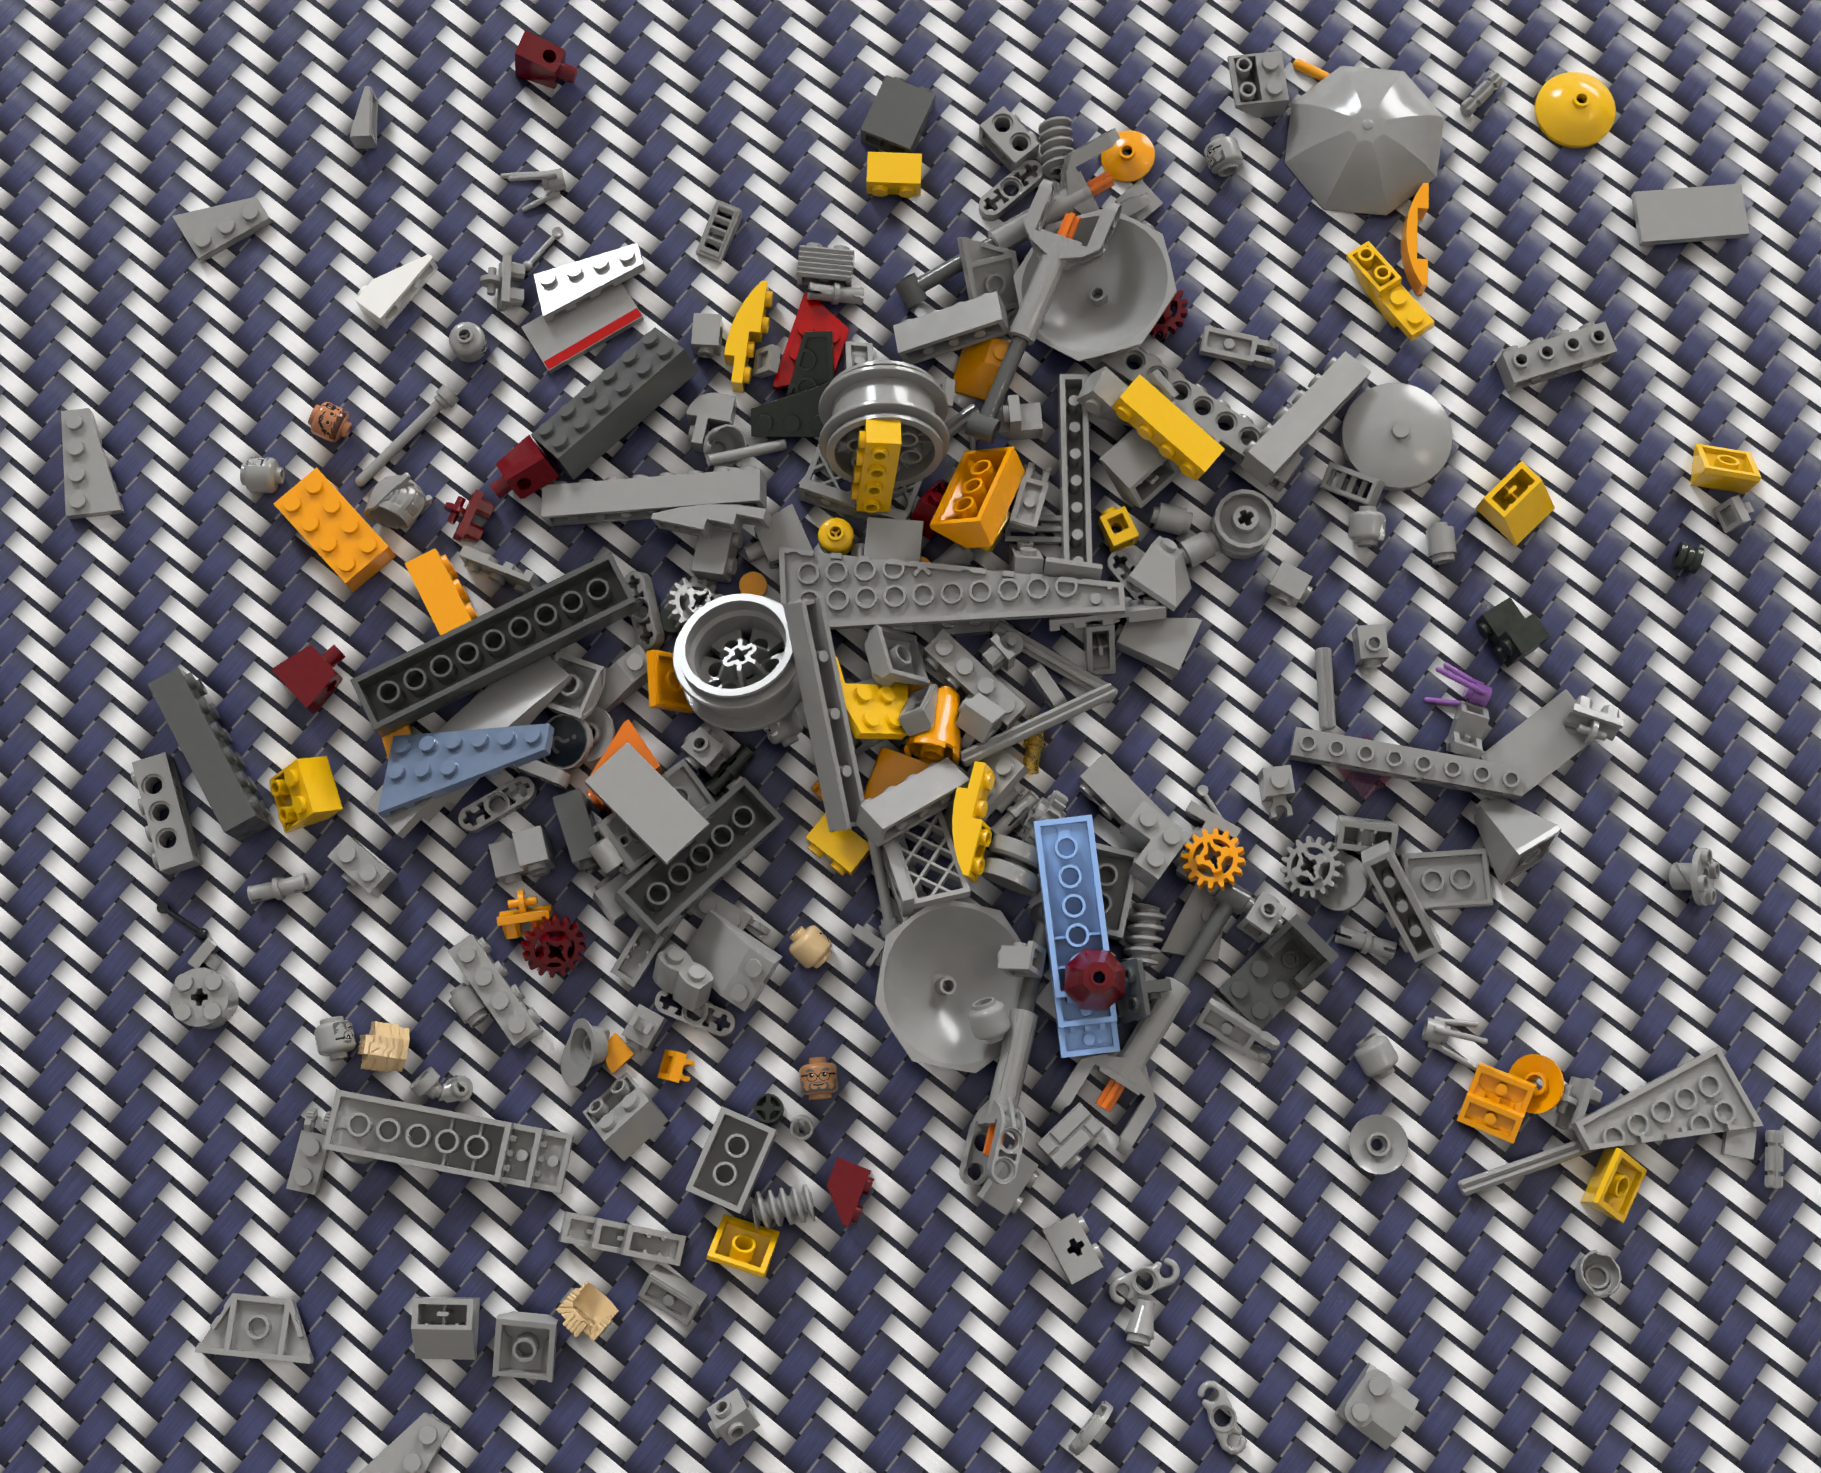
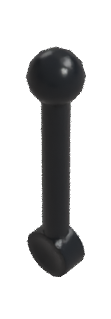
[157,902,209,939]

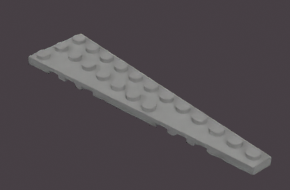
[779,547,1126,630]

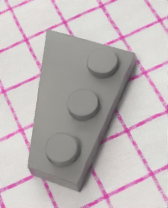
[459,545,542,595]

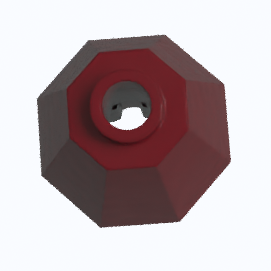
[1064,949,1126,1011]

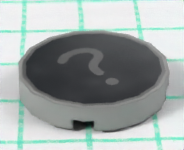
[543,714,594,771]

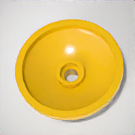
[1534,72,1616,148]

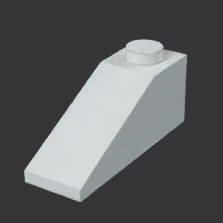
[355,254,438,329]

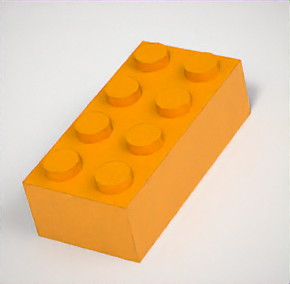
[273,467,396,593]

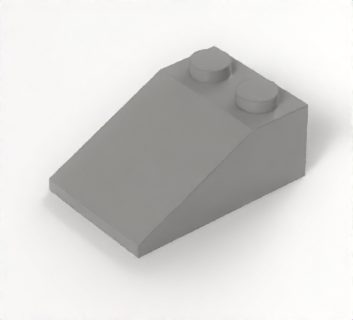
[685,909,783,1012]

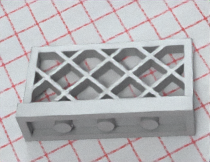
[799,444,924,522]
[881,811,971,917]

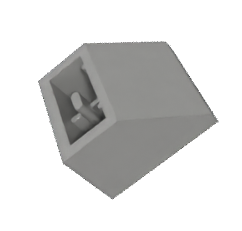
[1227,51,1289,118]
[1099,428,1181,508]
[583,1072,669,1161]
[411,1297,480,1360]

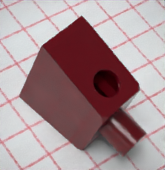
[515,30,579,89]
[490,435,559,499]
[272,645,346,714]

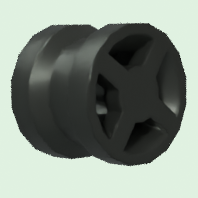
[1671,541,1704,574]
[753,1093,784,1124]

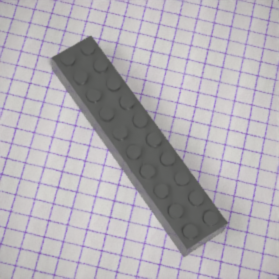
[350,552,640,737]

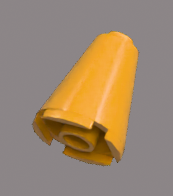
[904,686,961,765]

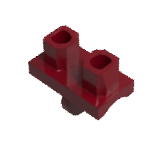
[444,489,495,543]

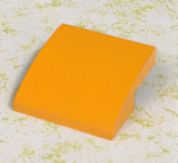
[863,747,930,799]
[1457,1062,1536,1144]

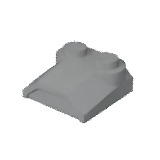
[864,624,930,687]
[545,651,606,720]
[492,1311,560,1382]
[1335,1363,1419,1450]

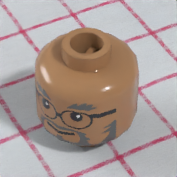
[799,1057,839,1100]

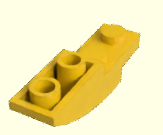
[1346,241,1435,341]
[724,281,773,393]
[952,761,995,883]

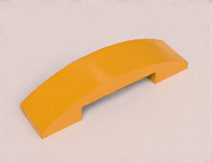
[1401,183,1429,296]

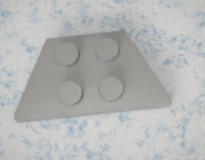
[957,237,1019,321]
[195,1293,314,1364]

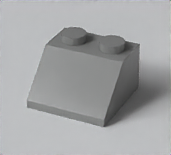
[976,1144,1039,1216]

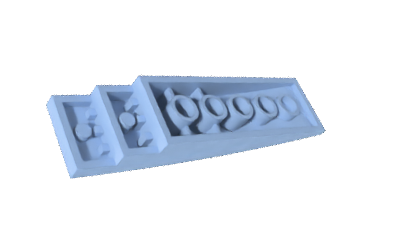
[1033,815,1120,1058]

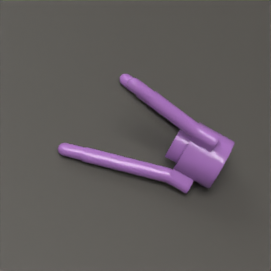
[1424,663,1492,708]

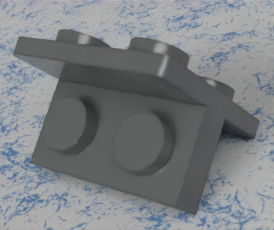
[1115,958,1172,1025]

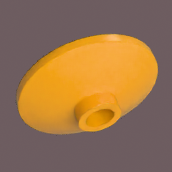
[1101,130,1155,183]
[1508,1054,1564,1114]

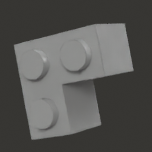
[1120,801,1191,889]
[488,825,557,884]

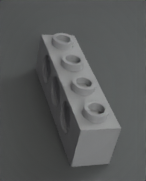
[131,752,202,875]

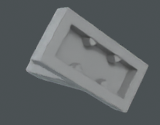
[1174,800,1242,881]

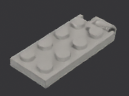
[588,759,716,875]

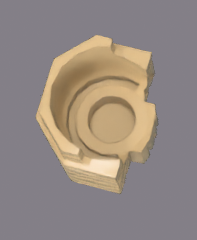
[357,1021,410,1073]
[556,1281,619,1341]

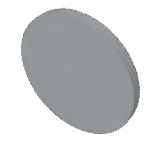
[1314,854,1369,911]

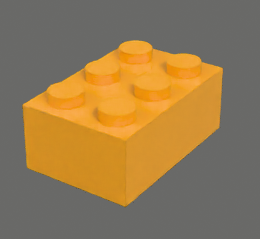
[404,548,479,636]

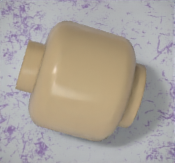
[789,925,832,969]

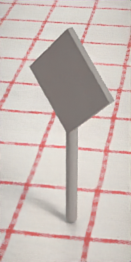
[1115,134,1163,222]

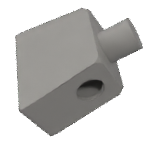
[743,504,813,569]

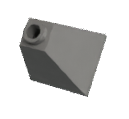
[1474,796,1562,885]

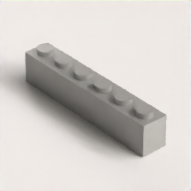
[1240,351,1371,487]

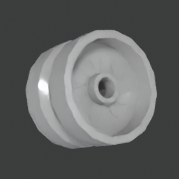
[1210,489,1276,559]
[981,834,1040,897]

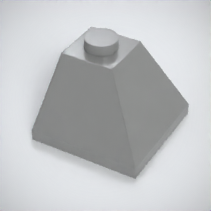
[1127,536,1192,612]

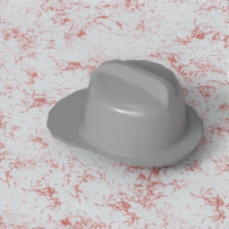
[560,1018,610,1086]

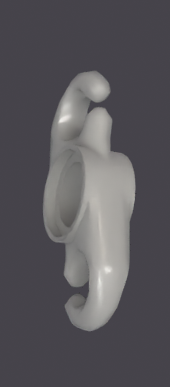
[1109,1258,1180,1305]
[1197,1381,1247,1455]

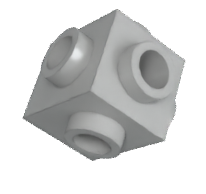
[681,727,730,777]
[1236,891,1286,943]
[707,1388,760,1446]

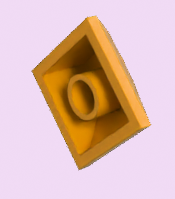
[953,338,1010,406]

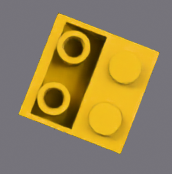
[1475,461,1555,546]
[269,756,343,833]

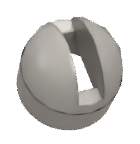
[790,1115,814,1141]

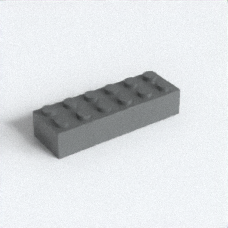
[531,327,698,480]
[148,667,271,842]
[614,777,784,941]

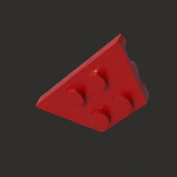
[773,291,849,391]

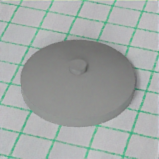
[1340,383,1453,491]

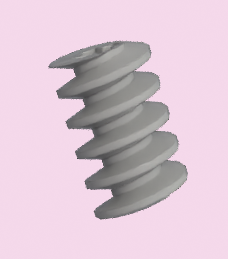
[1038,116,1074,179]
[1121,903,1167,966]
[752,1184,815,1230]

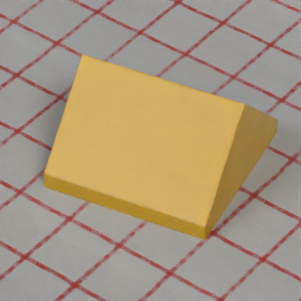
[1690,444,1761,494]
[1580,1148,1647,1224]
[706,1214,780,1278]

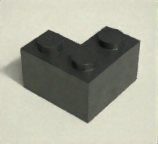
[1475,597,1550,668]

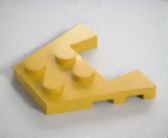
[836,657,908,740]

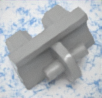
[480,254,525,312]
[981,632,1024,675]
[1563,695,1625,745]
[1555,1076,1603,1131]

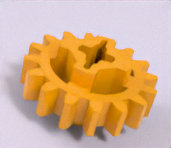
[1181,828,1246,892]

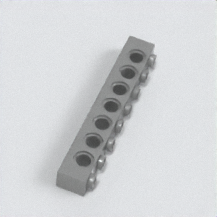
[1099,346,1304,492]
[1289,727,1528,800]

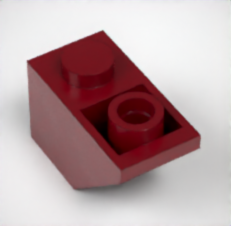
[910,480,949,540]
[827,1157,874,1227]

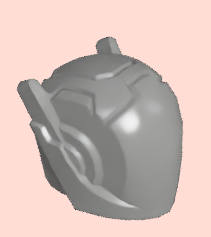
[364,472,433,529]

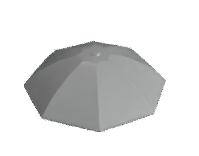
[1285,66,1443,216]
[1013,209,1177,362]
[875,900,1024,1073]

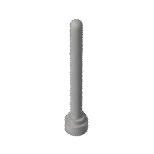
[355,384,459,487]
[865,799,901,938]

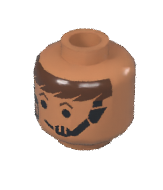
[308,402,352,443]

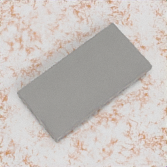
[1631,183,1750,246]
[859,517,924,633]
[1480,689,1596,802]
[585,742,709,866]

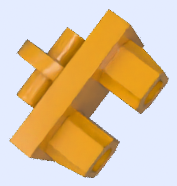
[496,890,553,939]

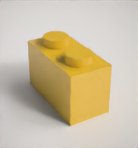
[866,152,922,198]
[805,812,870,877]

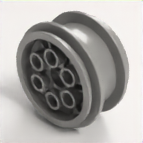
[818,360,950,488]
[673,594,802,732]

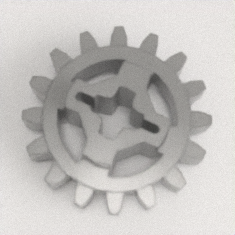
[664,576,723,629]
[1021,790,1068,847]
[1280,836,1345,900]

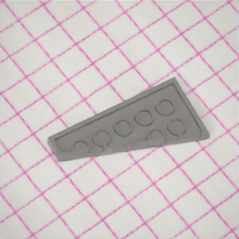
[1570,1046,1764,1151]

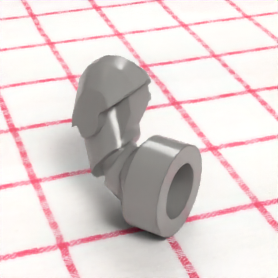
[410,1067,473,1103]

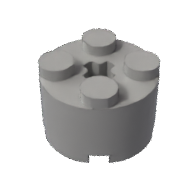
[170,968,239,1030]

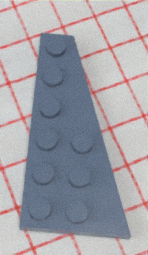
[378,723,554,818]

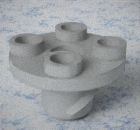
[1669,848,1720,906]

